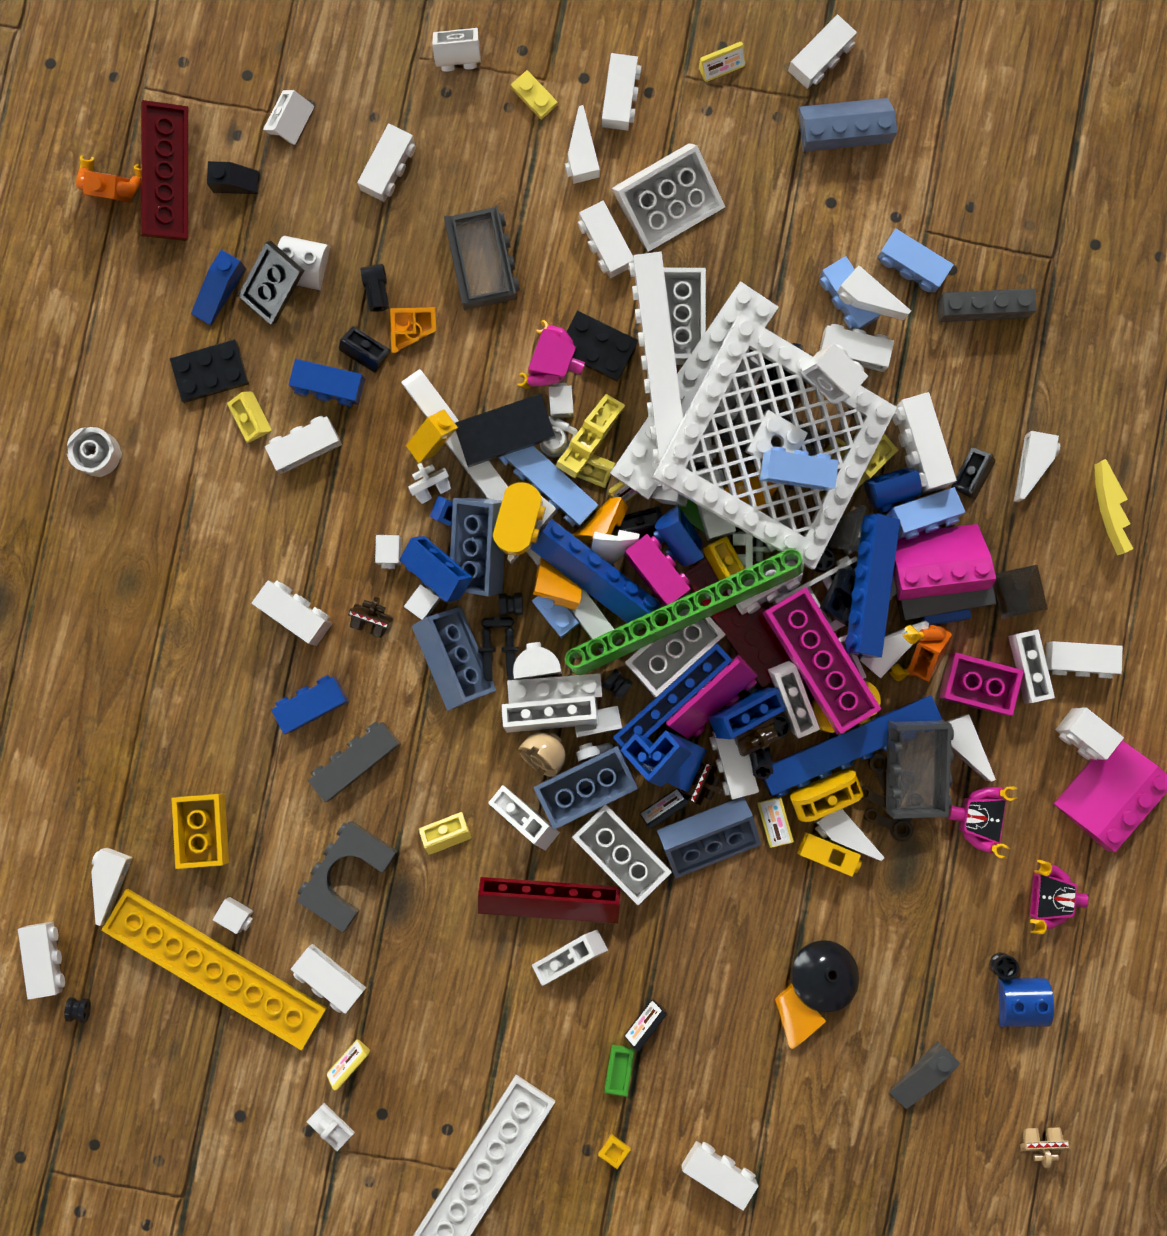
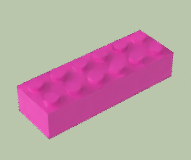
[762,587,881,734]

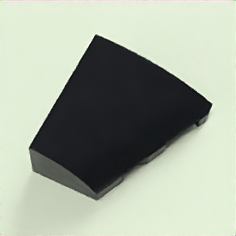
[820,568,855,626]

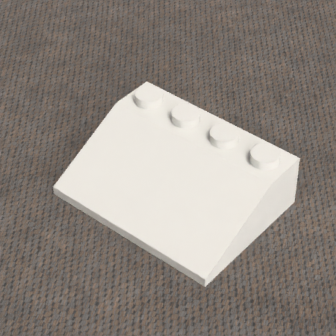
[611,143,725,252]

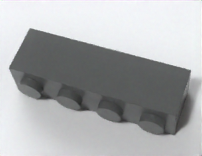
[937,288,1036,322]
[895,586,996,622]
[308,722,401,802]

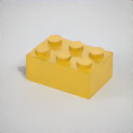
[172,793,229,869]

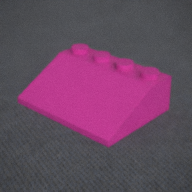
[893,524,996,600]
[666,654,757,739]
[1053,740,1167,852]

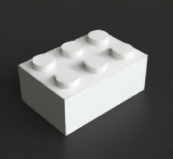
[252,580,332,646]

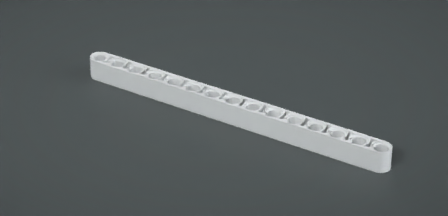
[401,369,622,653]

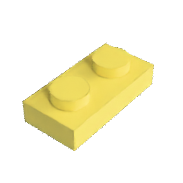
[511,70,558,120]

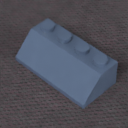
[798,98,897,152]
[450,498,505,596]
[412,606,497,711]
[533,746,638,830]
[657,797,762,879]

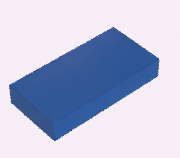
[919,609,971,626]

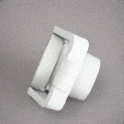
[540,416,578,458]

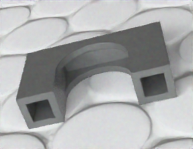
[297,821,398,932]

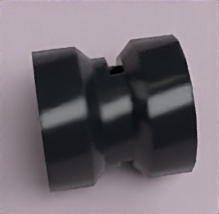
[499,592,523,616]
[602,669,633,700]
[772,715,790,738]
[989,952,1019,979]

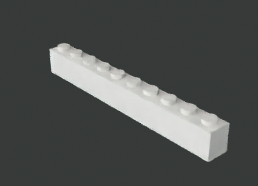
[629,252,689,491]

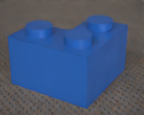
[620,730,693,787]

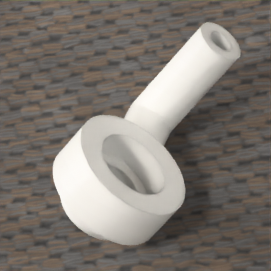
[576,742,614,761]

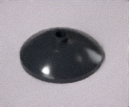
[791,940,859,1013]

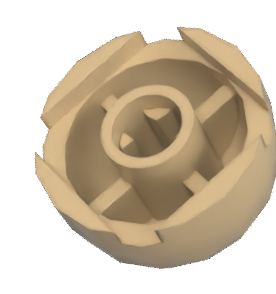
[518,732,566,777]

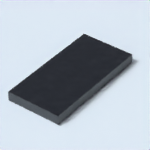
[455,393,556,468]

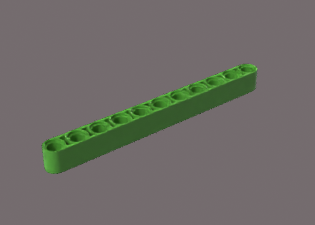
[565,549,804,675]

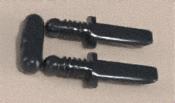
[478,617,519,681]

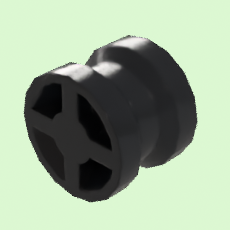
[813,548,835,572]
[64,997,91,1023]

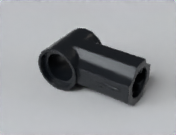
[360,264,389,312]
[749,747,773,780]

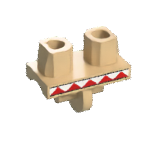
[1020,1127,1069,1168]

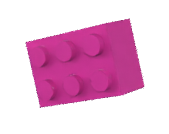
[624,534,691,607]
[938,653,1024,716]

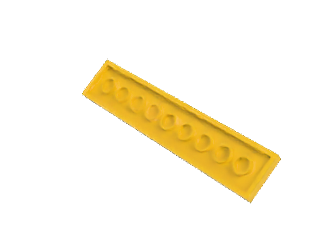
[101,889,327,1051]

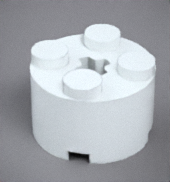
[67,427,122,477]

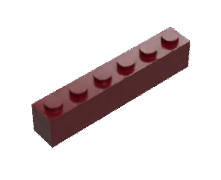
[478,877,621,924]

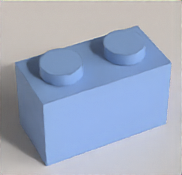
[532,596,579,639]

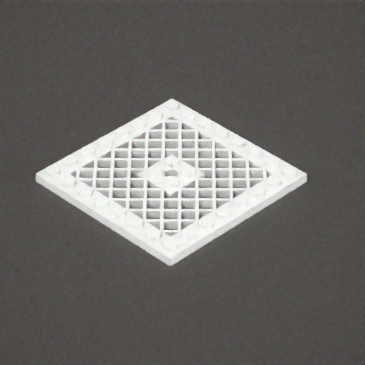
[652,313,897,570]

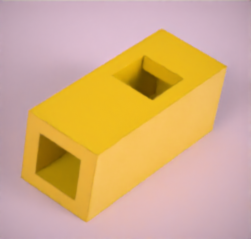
[406,409,458,463]
[797,832,862,877]

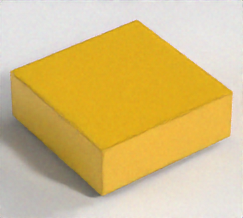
[598,1134,631,1169]

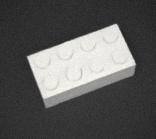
[664,268,706,365]
[892,392,957,495]
[624,609,726,698]
[572,804,672,905]

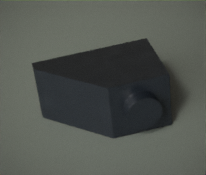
[207,161,259,194]

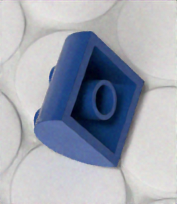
[863,467,922,512]
[653,505,704,566]
[664,731,707,792]
[998,978,1054,1027]

